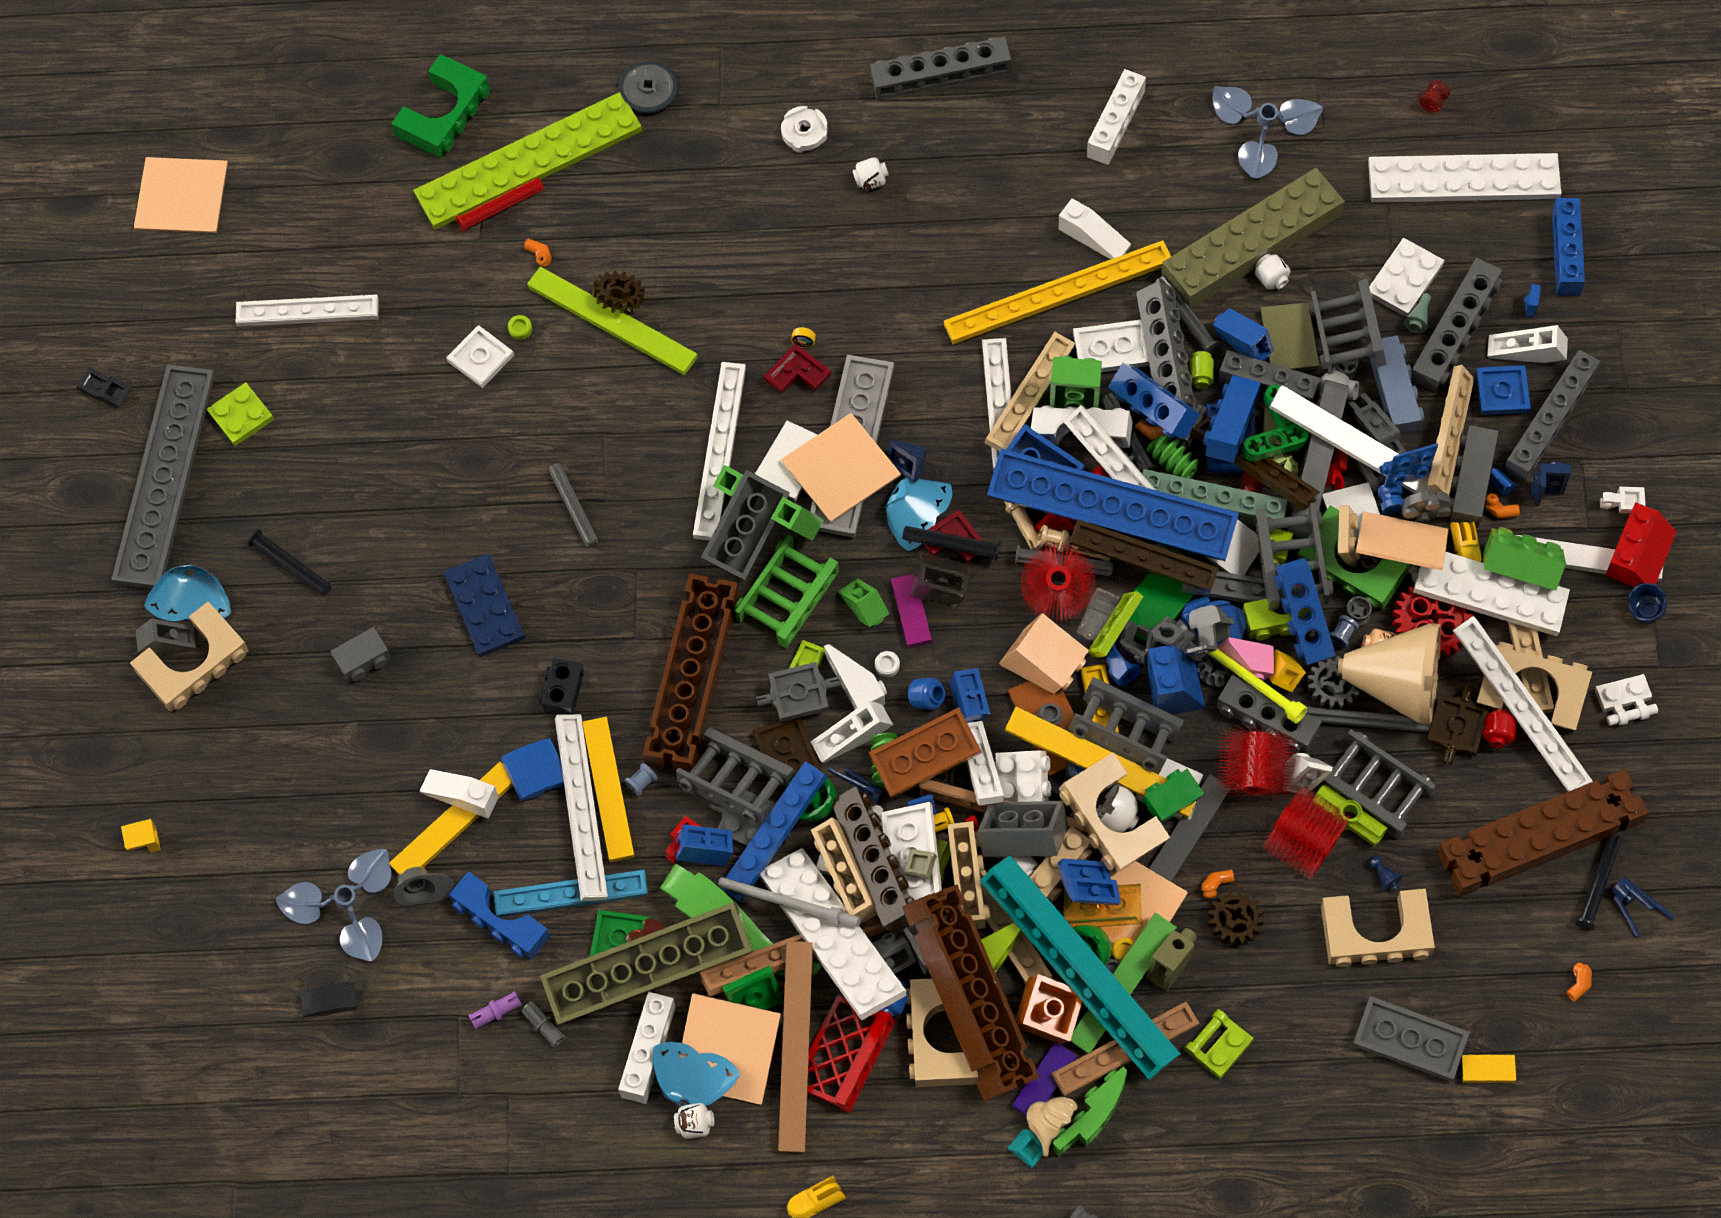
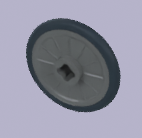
[618,61,678,113]

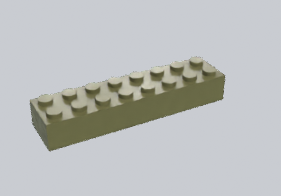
[1161,168,1345,309]
[540,902,755,1025]

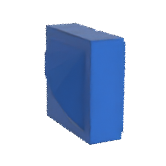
[1524,284,1541,317]

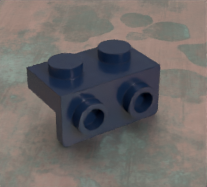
[1530,462,1571,506]

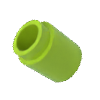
[1189,351,1214,389]

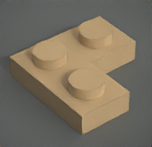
[1338,505,1362,567]

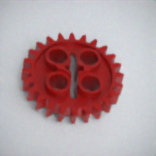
[1392,586,1473,658]

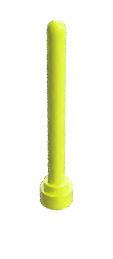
[1208,648,1308,724]

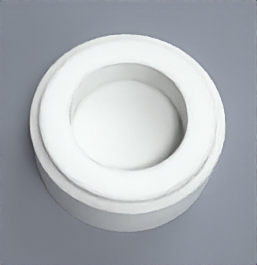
[875,651,900,677]

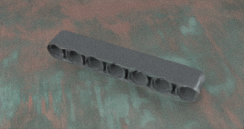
[1286,379,1349,539]

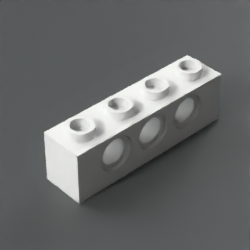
[1087,69,1146,165]
[618,992,676,1104]

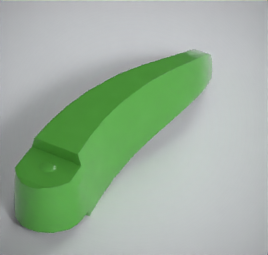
[660,864,822,977]

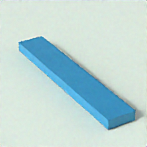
[493,870,648,918]

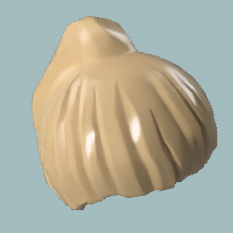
[1026,1097,1078,1157]

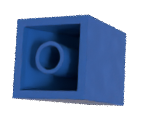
[1146,645,1205,715]

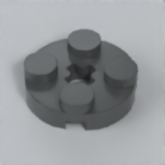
[1401,491,1451,524]

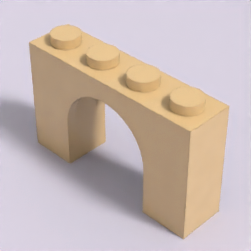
[130,602,249,712]
[1476,642,1592,731]
[1059,752,1170,874]
[1321,889,1435,967]
[906,979,978,1088]

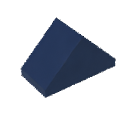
[887,441,927,482]

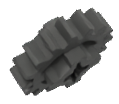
[1161,616,1204,661]
[1307,656,1361,710]

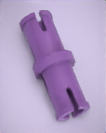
[468,991,522,1029]

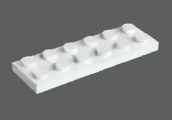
[1413,552,1570,636]

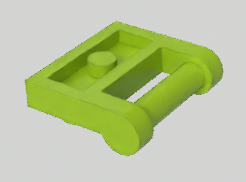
[1184,1009,1254,1079]

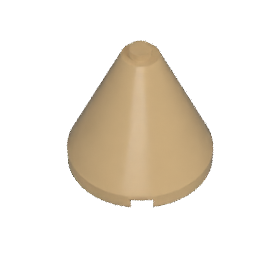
[1338,624,1441,725]

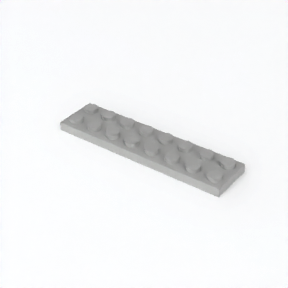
[810,355,894,538]

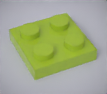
[207,383,274,446]

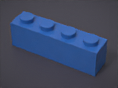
[1203,375,1261,463]

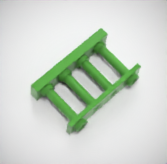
[735,534,839,649]

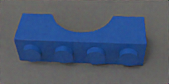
[449,871,550,960]

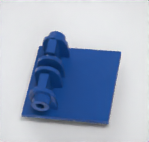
[1380,443,1438,487]

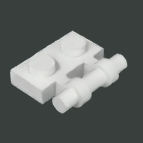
[1595,674,1658,726]

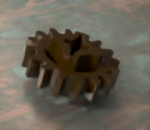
[593,271,645,314]
[1208,890,1264,946]

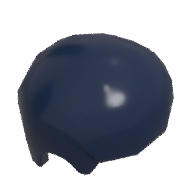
[1628,583,1667,624]

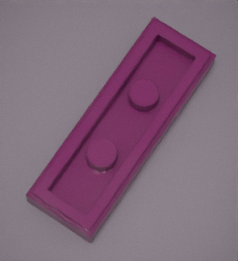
[891,574,932,648]

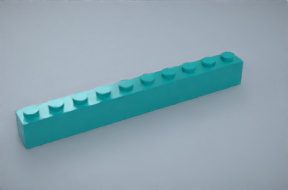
[980,855,1180,1080]

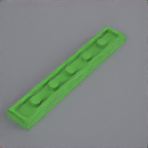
[1070,912,1177,1054]

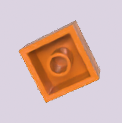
[1015,974,1082,1044]

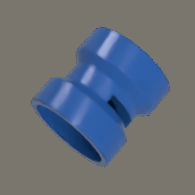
[1377,484,1404,515]

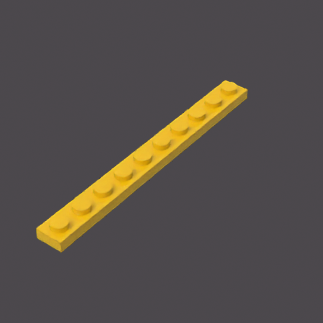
[944,241,1171,344]

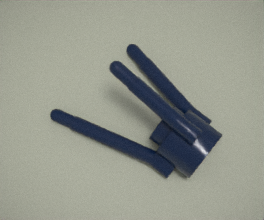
[828,767,883,806]
[1612,877,1674,938]

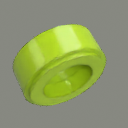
[508,315,532,340]

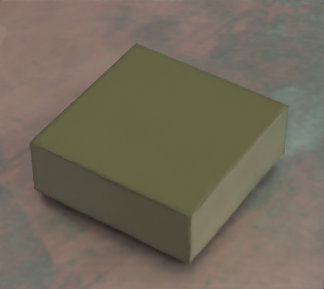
[904,849,937,880]

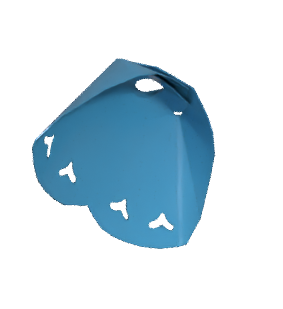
[886,477,952,551]
[144,565,231,622]
[652,1042,740,1107]

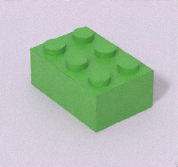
[1050,355,1102,409]
[1483,527,1566,591]

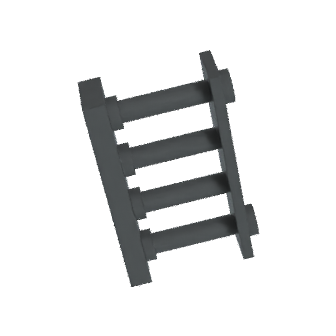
[1308,279,1387,374]
[1255,503,1333,610]
[1067,677,1184,775]
[676,727,795,826]
[1317,729,1436,840]

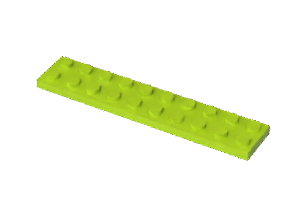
[414,92,642,230]

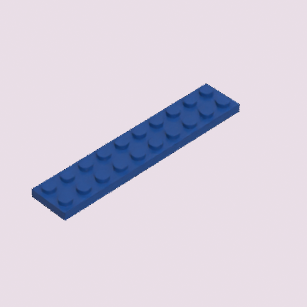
[987,449,1239,562]

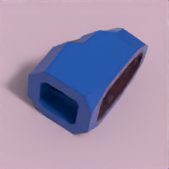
[1106,643,1141,686]

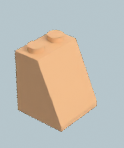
[999,613,1089,694]

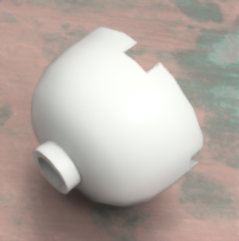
[1096,784,1139,833]

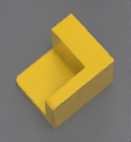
[1268,650,1305,692]
[121,819,161,853]

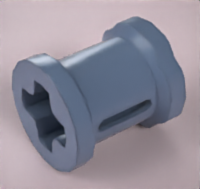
[1329,615,1359,648]
[624,763,658,796]

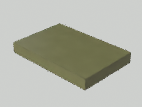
[1260,302,1319,372]

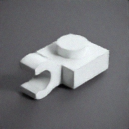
[1600,487,1645,513]

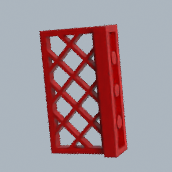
[807,995,895,1114]

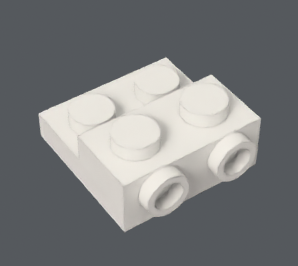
[996,751,1051,802]

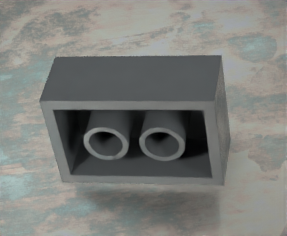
[978,801,1068,858]

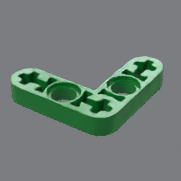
[1241,384,1309,462]

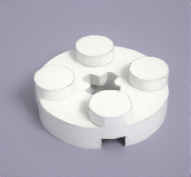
[781,106,827,153]

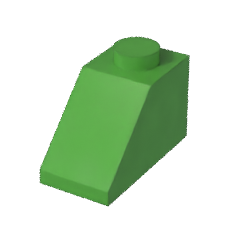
[838,578,889,627]

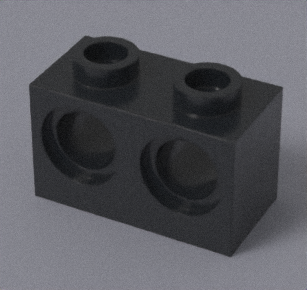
[539,658,585,715]

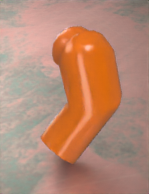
[524,238,552,266]
[1135,419,1165,441]
[1484,494,1520,518]
[1201,869,1234,898]
[1566,963,1592,1002]

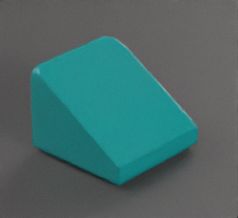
[1008,1129,1044,1168]

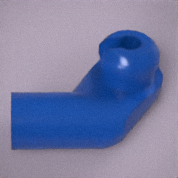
[1181,596,1210,625]

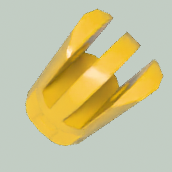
[1450,522,1482,563]
[787,1176,846,1218]

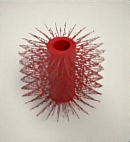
[1021,542,1096,624]
[1217,724,1296,802]
[1263,786,1350,879]

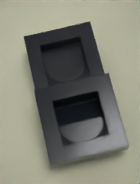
[77,367,131,408]
[299,982,358,1017]

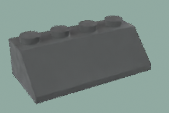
[701,470,790,580]

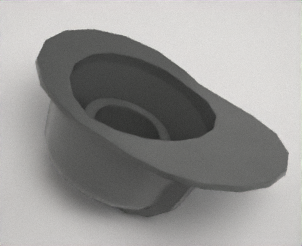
[393,867,455,906]

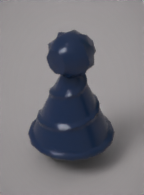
[1369,855,1403,892]

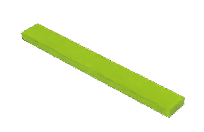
[527,266,698,376]

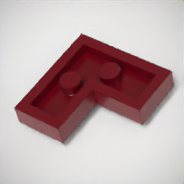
[764,344,832,394]
[923,510,983,563]

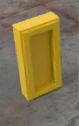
[1461,1055,1516,1083]

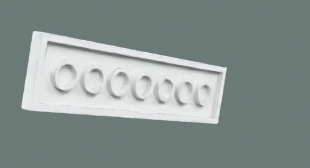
[1368,153,1561,202]
[760,848,906,1020]

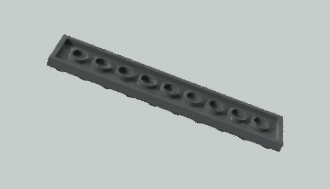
[111,364,215,589]

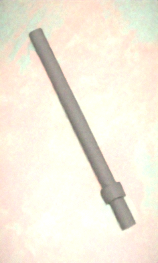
[718,877,861,927]

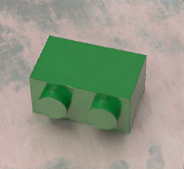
[1142,768,1204,823]

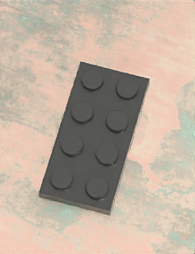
[1353,996,1470,1082]

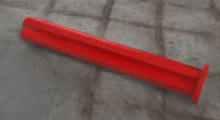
[455,178,544,232]

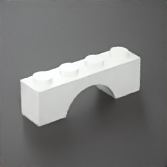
[1031,406,1133,448]

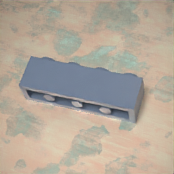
[1369,335,1424,434]

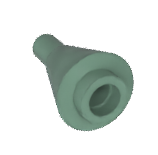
[1404,293,1431,333]

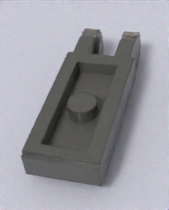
[1346,393,1401,446]

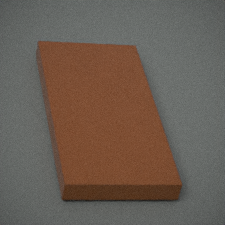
[1008,681,1075,778]
[868,708,982,798]

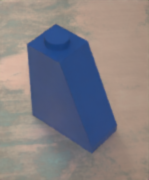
[1213,308,1274,361]

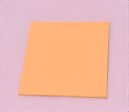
[134,157,228,233]
[781,413,901,523]
[1356,511,1448,571]
[1065,859,1188,947]
[680,993,781,1105]

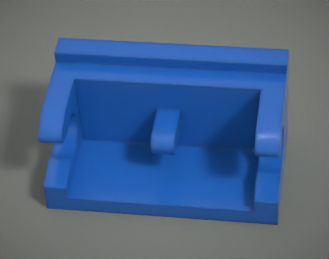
[949,668,990,723]
[676,824,733,866]

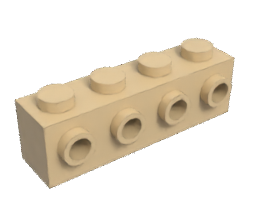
[811,817,878,923]
[947,821,990,929]
[1030,826,1093,902]

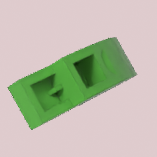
[1052,1067,1127,1157]

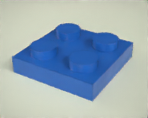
[1476,365,1531,415]

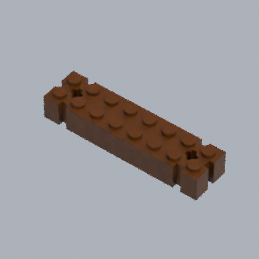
[643,573,739,772]
[1437,769,1649,898]
[902,884,1040,1101]

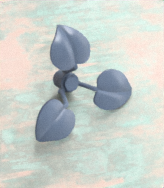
[1212,86,1323,179]
[276,849,391,962]

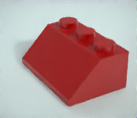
[1605,502,1677,587]

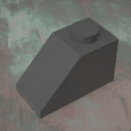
[136,618,196,656]

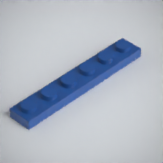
[719,761,828,903]

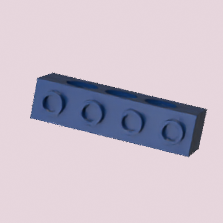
[1552,198,1585,296]
[1108,363,1200,439]
[1274,558,1336,665]

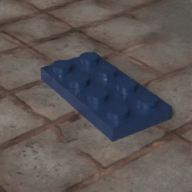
[444,553,525,657]

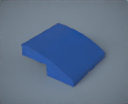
[501,738,564,801]
[1058,858,1121,905]

